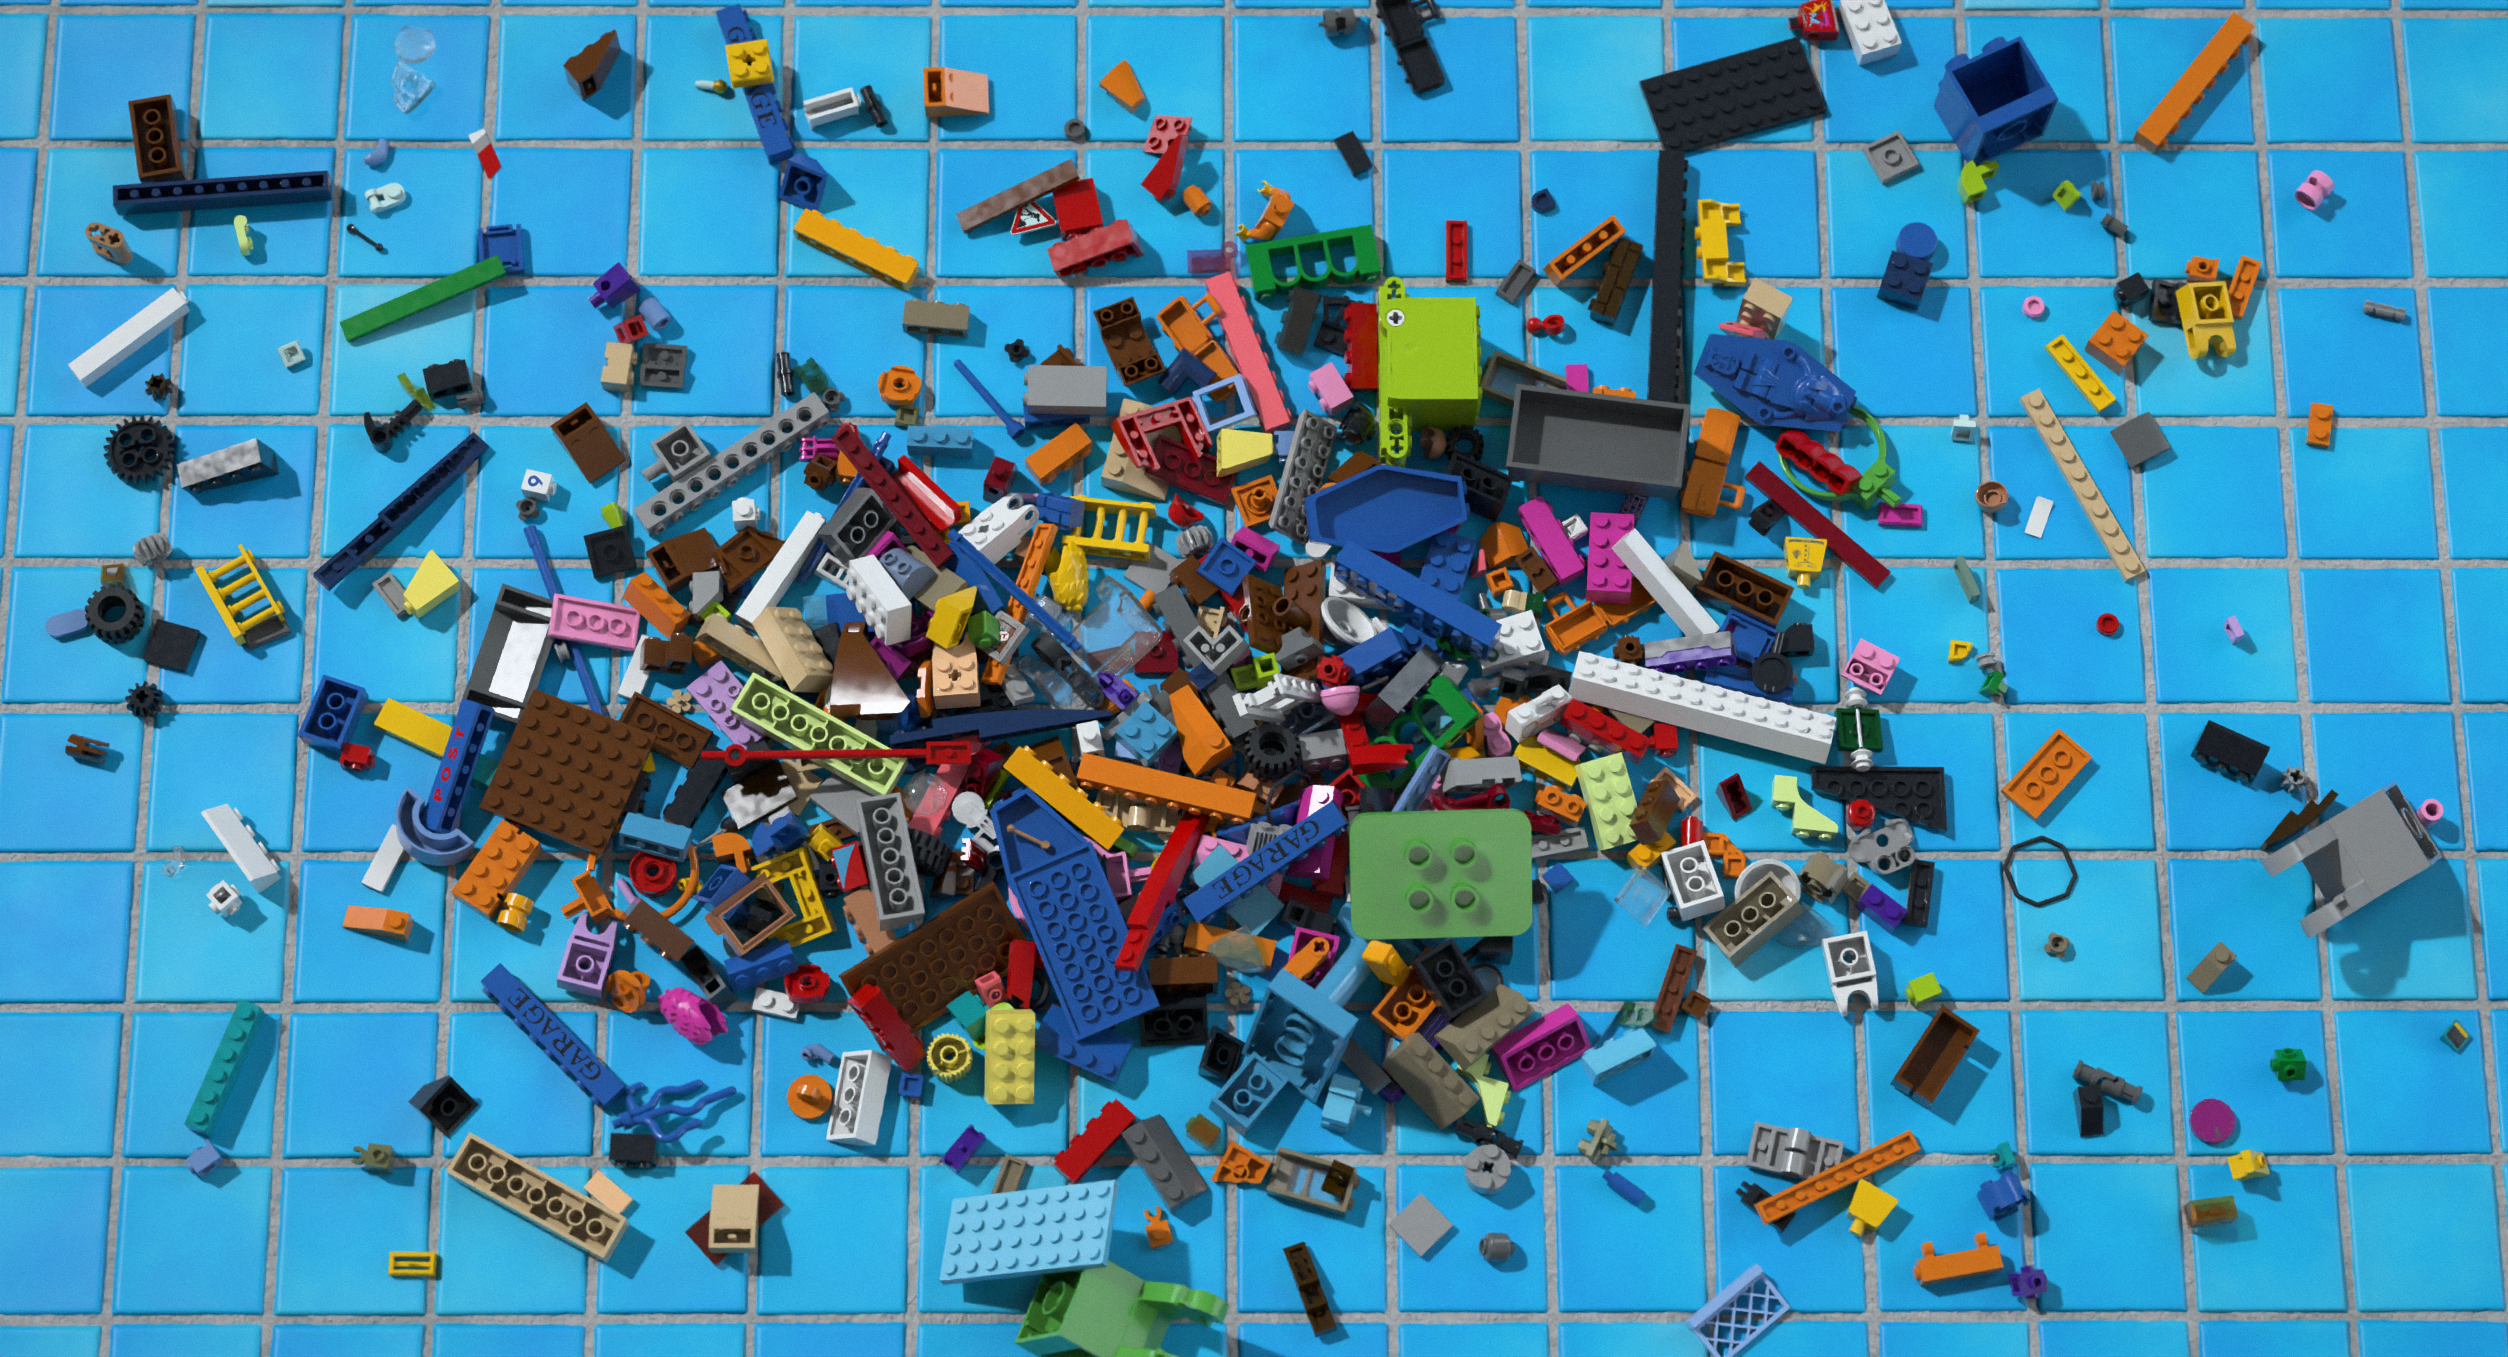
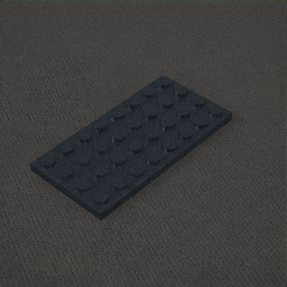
[1639,37,1826,153]

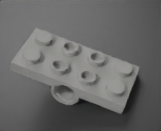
[1745,1121,1844,1180]

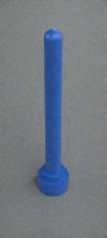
[954,359,1026,440]

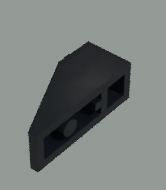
[681,944,739,1012]

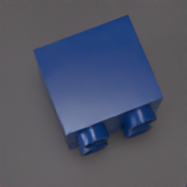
[1933,36,2058,166]

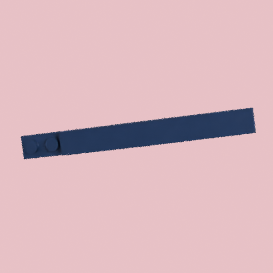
[313,432,489,591]
[889,709,1111,749]

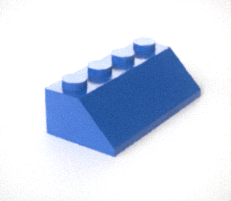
[943,540,1004,617]
[1035,1004,1135,1082]

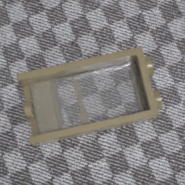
[1480,350,1567,408]
[1266,1147,1361,1217]

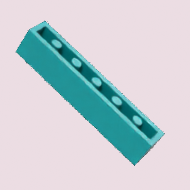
[184,999,265,1137]

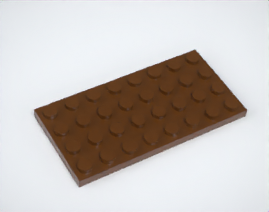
[838,881,1027,1051]

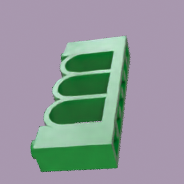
[1245,224,1381,301]
[1347,675,1483,798]

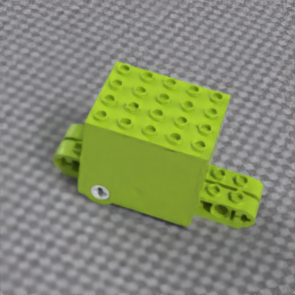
[1377,277,1482,468]

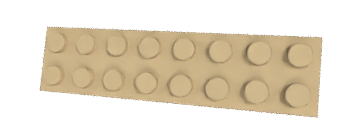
[446,1132,630,1264]

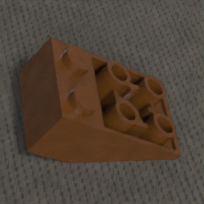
[563,29,621,102]
[551,402,626,484]
[646,528,720,595]

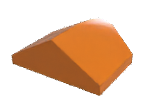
[1479,521,1529,569]

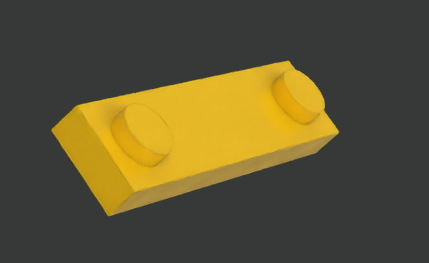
[2044,334,2116,413]

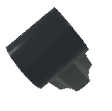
[975,850,1005,891]

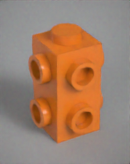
[1534,784,1587,828]

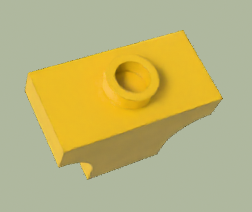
[2227,1149,2270,1181]

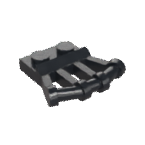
[1314,295,1378,357]

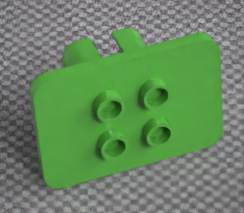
[1349,809,1532,940]

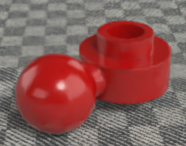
[1526,314,1566,335]

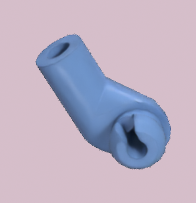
[364,139,389,166]
[800,1043,835,1064]

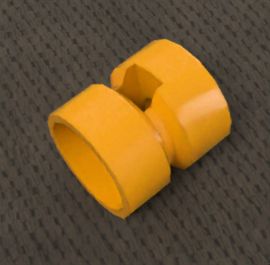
[496,893,534,933]

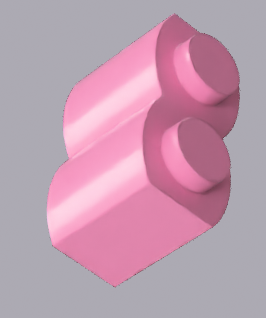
[1483,712,1511,758]

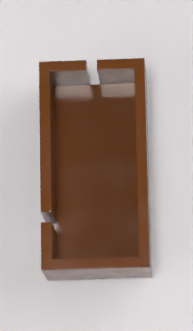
[1890,1006,1980,1109]

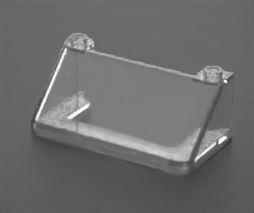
[1014,575,1162,710]

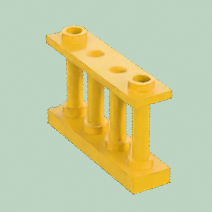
[1062,495,1157,561]
[195,544,285,646]

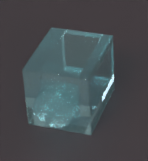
[803,594,829,630]

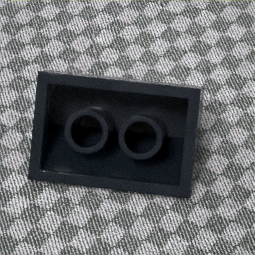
[1444,451,1512,522]
[2190,720,2271,783]
[1140,990,1208,1047]

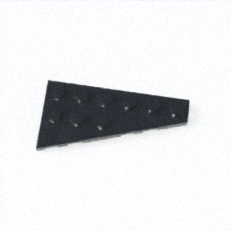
[1810,766,1947,833]

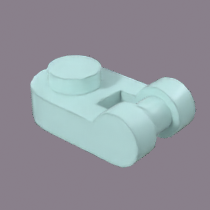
[364,183,406,214]

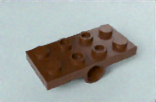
[1238,574,1287,654]

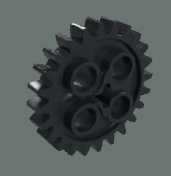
[103,415,176,485]

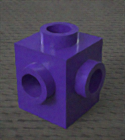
[2008,1265,2047,1299]

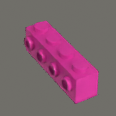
[1517,496,1585,587]

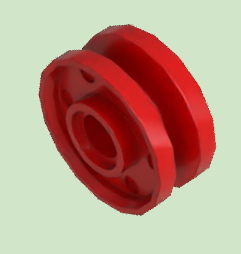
[629,851,678,898]

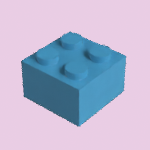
[1115,701,1178,768]

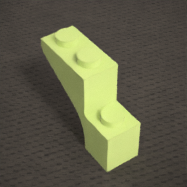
[1771,775,1838,841]
[1456,1054,1511,1129]

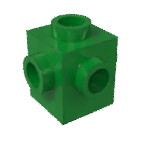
[2270,1048,2307,1082]

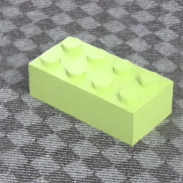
[1575,752,1638,851]

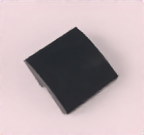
[2148,278,2187,327]

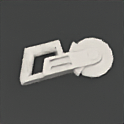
[952,792,1000,853]

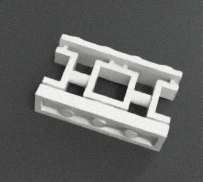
[1232,673,1322,724]

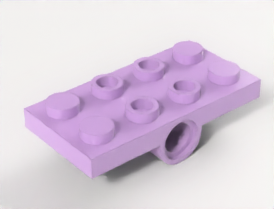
[686,660,766,750]

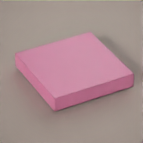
[1537,726,1587,761]

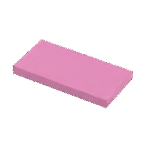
[548,593,641,652]

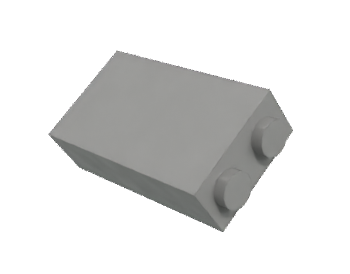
[1023,365,1107,415]

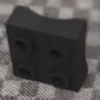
[724,740,774,785]

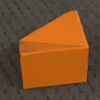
[1485,567,1514,598]

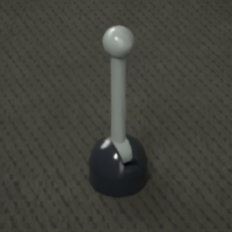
[693,815,739,852]

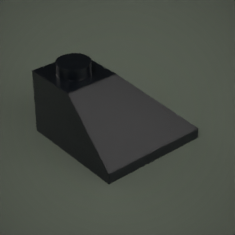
[408,1075,479,1137]

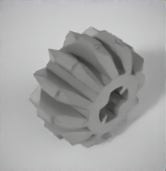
[1176,525,1214,558]
[132,533,172,566]

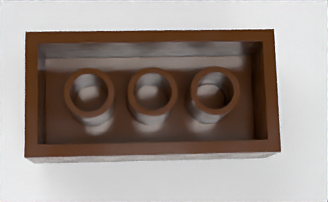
[128,94,186,183]
[1694,551,1794,629]

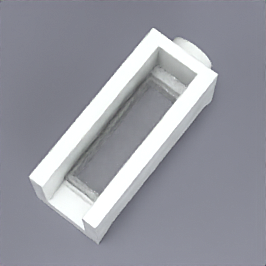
[803,87,861,130]

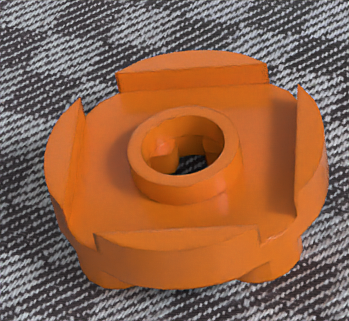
[878,366,921,406]

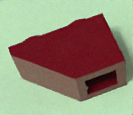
[963,748,1003,801]

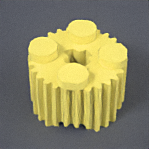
[927,1033,973,1083]

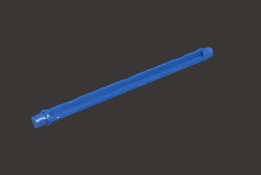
[796,431,892,586]
[947,529,1082,652]

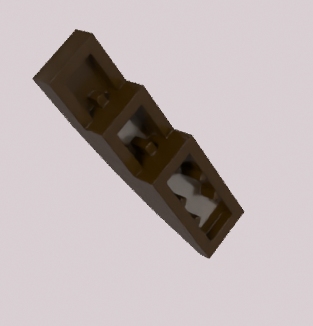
[2260,789,2339,851]
[1283,1241,1337,1338]

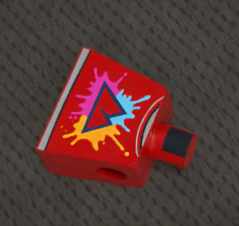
[1788,0,1839,41]

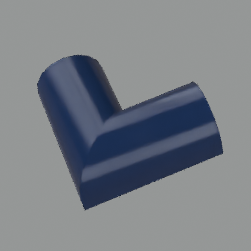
[1158,347,1218,395]

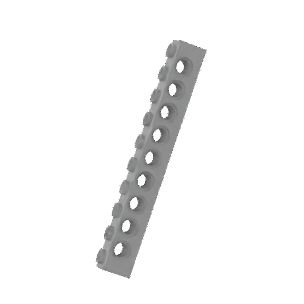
[633,392,830,536]

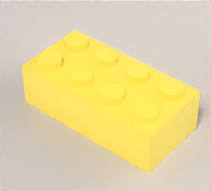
[984,1009,1035,1104]

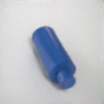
[1602,1170,1646,1206]

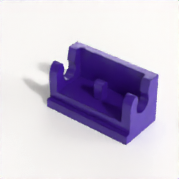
[940,1124,986,1175]

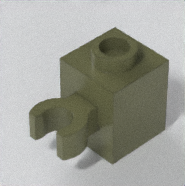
[351,1143,396,1174]

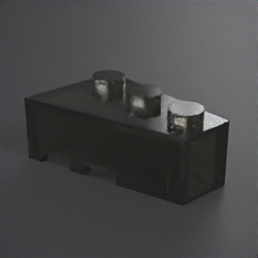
[1274,286,1323,357]

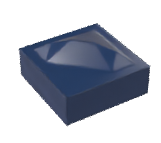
[1186,662,1218,693]

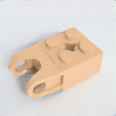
[932,631,980,709]

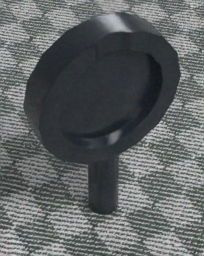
[1751,632,1793,694]

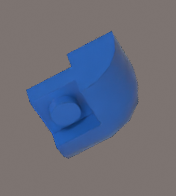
[752,812,811,859]

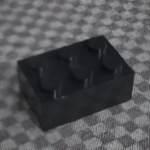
[1411,938,1488,1023]

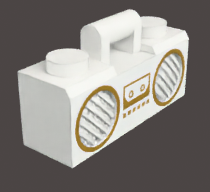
[1505,684,1572,743]

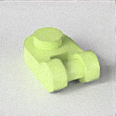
[234,215,254,256]

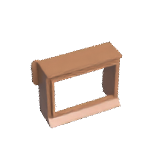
[705,872,796,957]

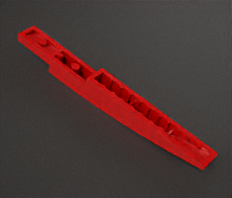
[1114,810,1210,972]

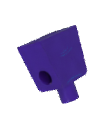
[588,262,641,309]

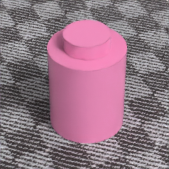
[2416,799,2443,828]

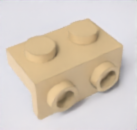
[1196,605,1228,639]

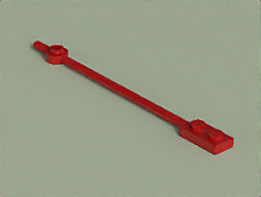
[701,741,971,767]

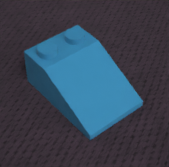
[1209,1051,1289,1137]

